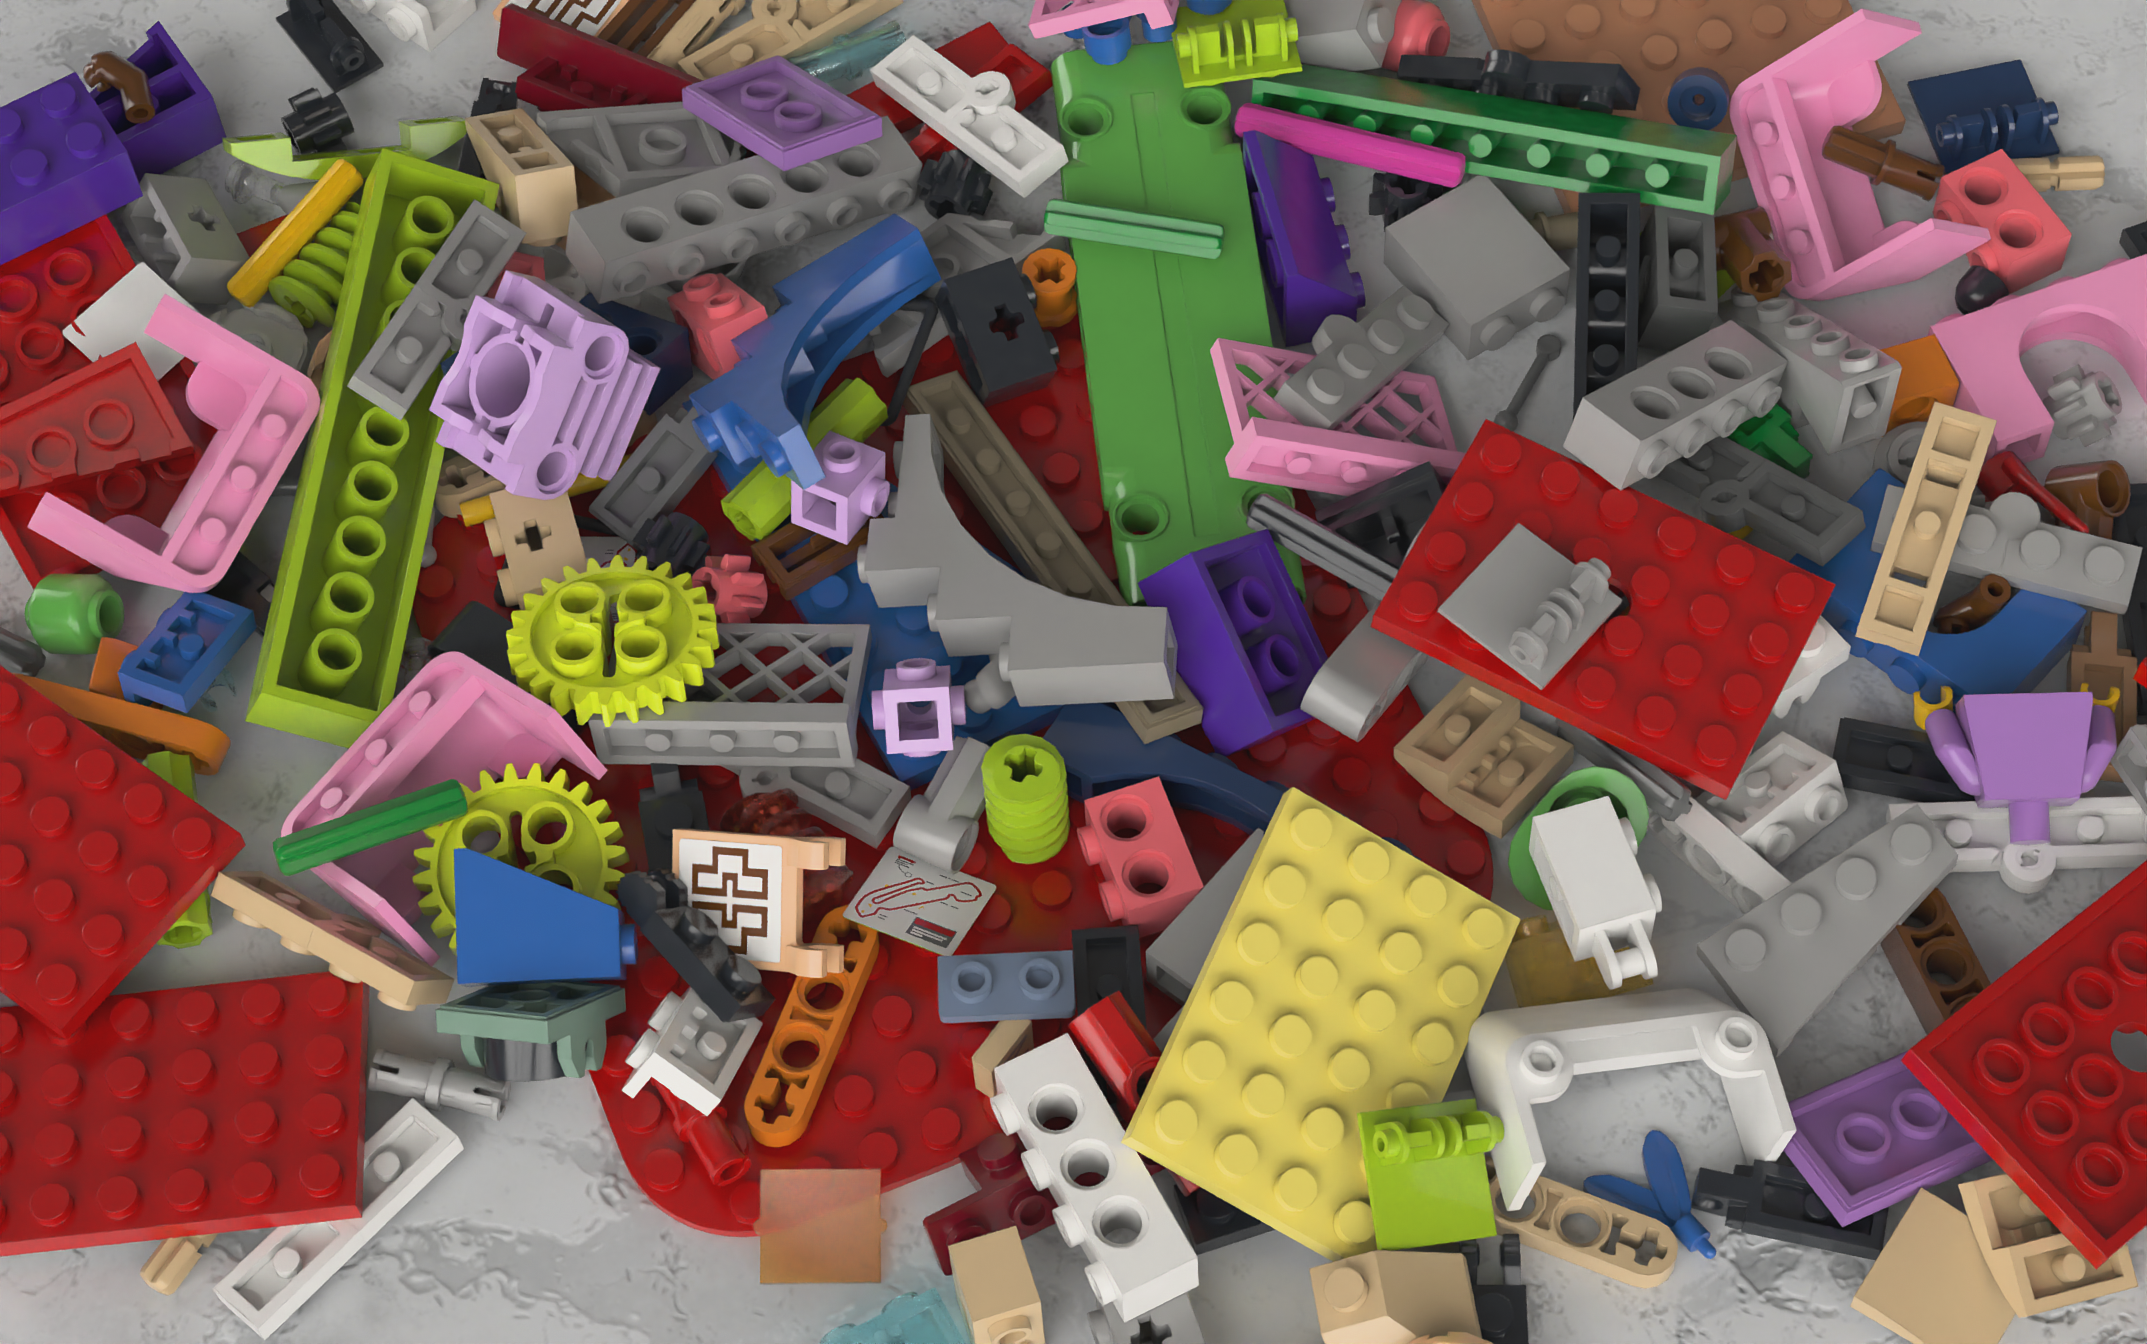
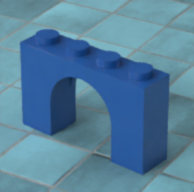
[1789,468,2087,715]

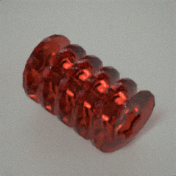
[720,788,854,932]

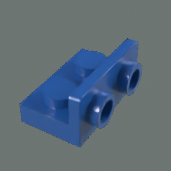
[118,592,257,713]

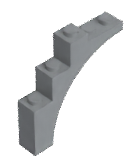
[857,414,1178,707]

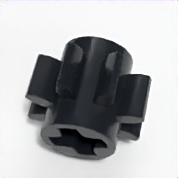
[281,87,354,155]
[917,150,993,220]
[1368,172,1443,232]
[632,512,711,578]

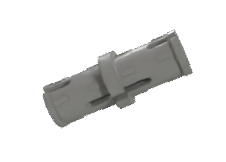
[368,1048,511,1121]

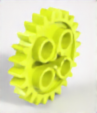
[506,555,719,727]
[412,763,629,956]

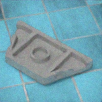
[536,102,748,198]
[870,213,1067,378]

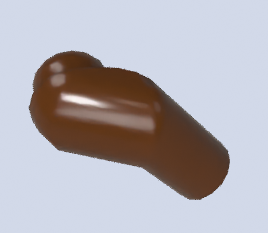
[83,51,155,123]
[1933,574,2011,634]

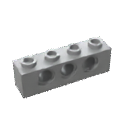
[1563,320,1788,491]

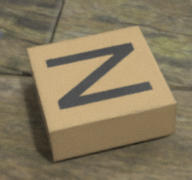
[972,1019,1034,1098]

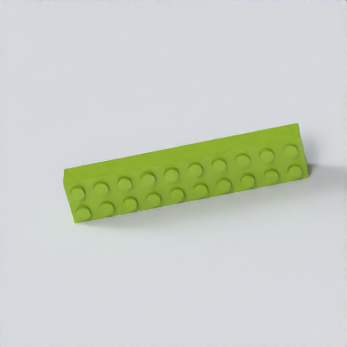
[245,148,500,749]

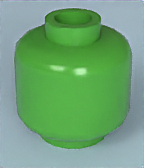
[25,574,124,655]

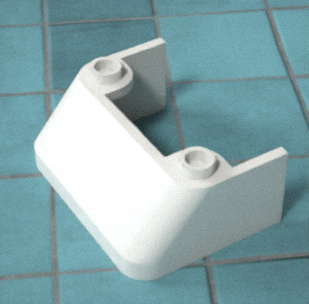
[1464,988,1797,1211]

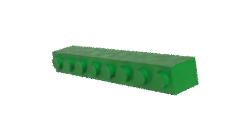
[1251,64,1737,215]

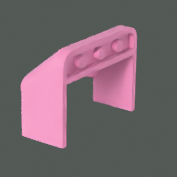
[1729,9,1991,301]
[27,294,320,593]
[281,651,608,967]

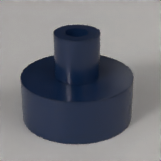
[1667,67,1730,130]

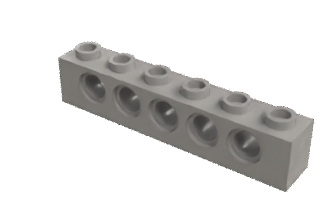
[565,116,922,304]

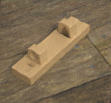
[1855,402,1997,656]

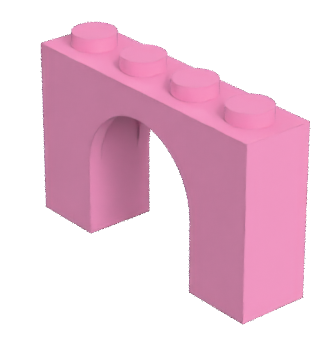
[1928,254,2147,466]

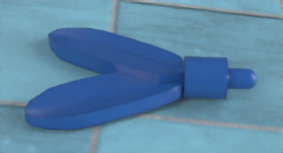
[1583,1130,1716,1259]

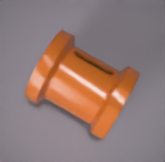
[1022,248,1077,327]

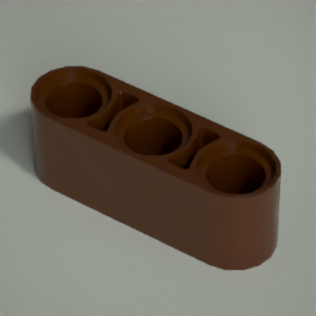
[1880,887,1991,1035]

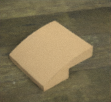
[1394,674,1574,839]
[1958,1173,2138,1318]
[1850,1187,2016,1344]

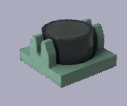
[435,982,626,1082]

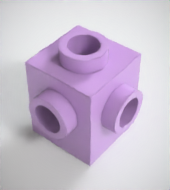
[791,431,890,545]
[872,658,966,757]

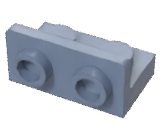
[938,950,1076,1023]

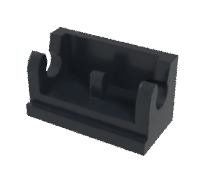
[1315,461,1447,592]

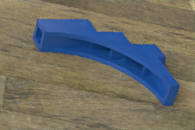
[689,213,942,490]

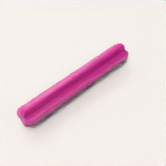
[1234,103,1466,188]

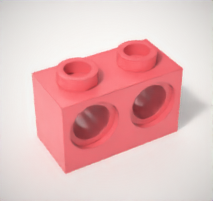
[1933,149,2072,294]
[667,273,768,380]
[1077,776,1204,938]

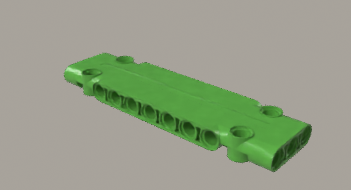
[1050,41,1307,607]

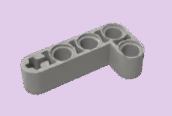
[1301,523,1430,742]

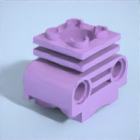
[429,270,660,500]

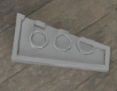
[1697,804,1958,1059]

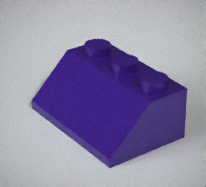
[1243,130,1366,347]
[1137,528,1328,757]

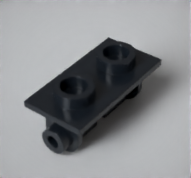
[276,0,384,93]

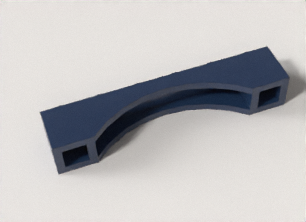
[1043,702,1421,861]

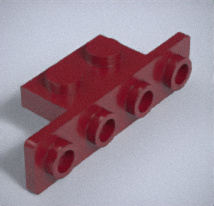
[497,3,704,112]
[923,1117,1166,1276]

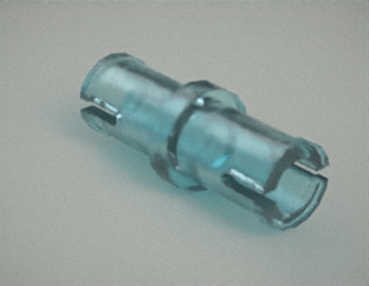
[787,20,906,83]

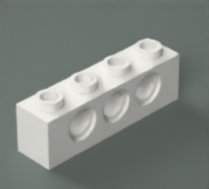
[990,1033,1199,1323]

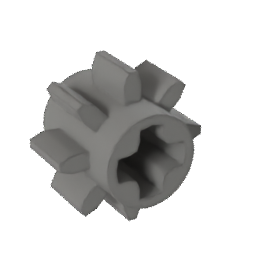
[2043,364,2122,447]

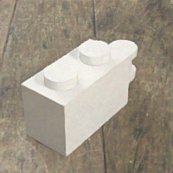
[1529,796,1662,990]

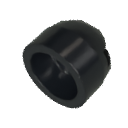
[1955,265,2009,315]

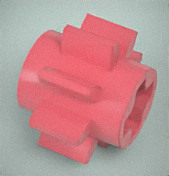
[691,554,768,623]

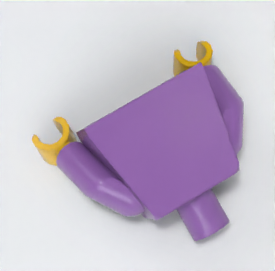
[1913,682,2120,845]

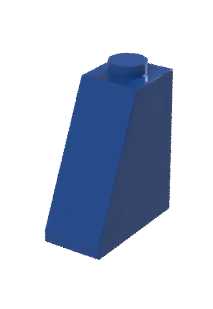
[454,848,638,987]

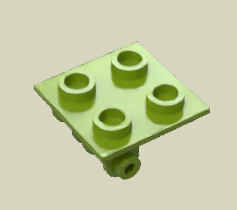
[1172,0,1302,88]
[1357,1098,1504,1251]

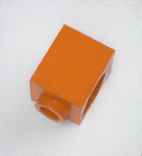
[1880,334,1959,437]

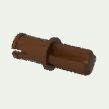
[1822,126,1944,202]

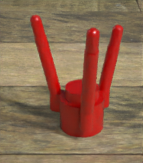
[1976,451,2089,534]

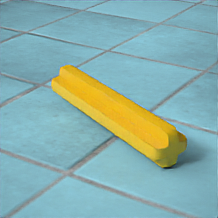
[227,159,364,308]

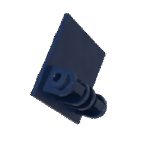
[1907,59,2060,176]

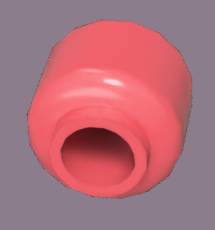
[1381,0,1450,72]

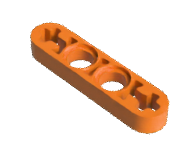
[12,673,231,776]
[744,905,880,1147]

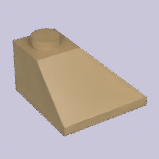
[1309,1250,1482,1344]

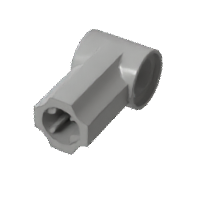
[893,736,990,875]

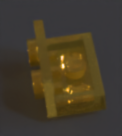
[1505,915,1654,1008]

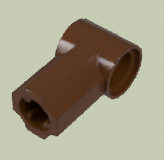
[1714,206,1792,302]
[2044,460,2131,540]

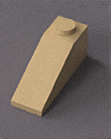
[465,108,578,247]

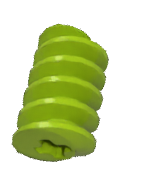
[268,201,360,328]
[981,734,1070,864]

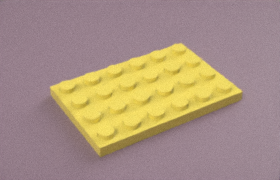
[1121,787,1521,1262]

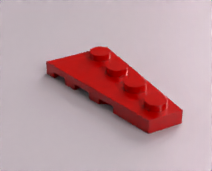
[0,342,195,498]

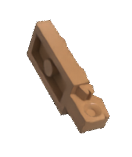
[2066,611,2137,783]

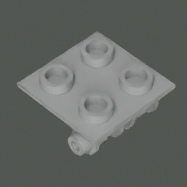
[1438,523,1622,690]

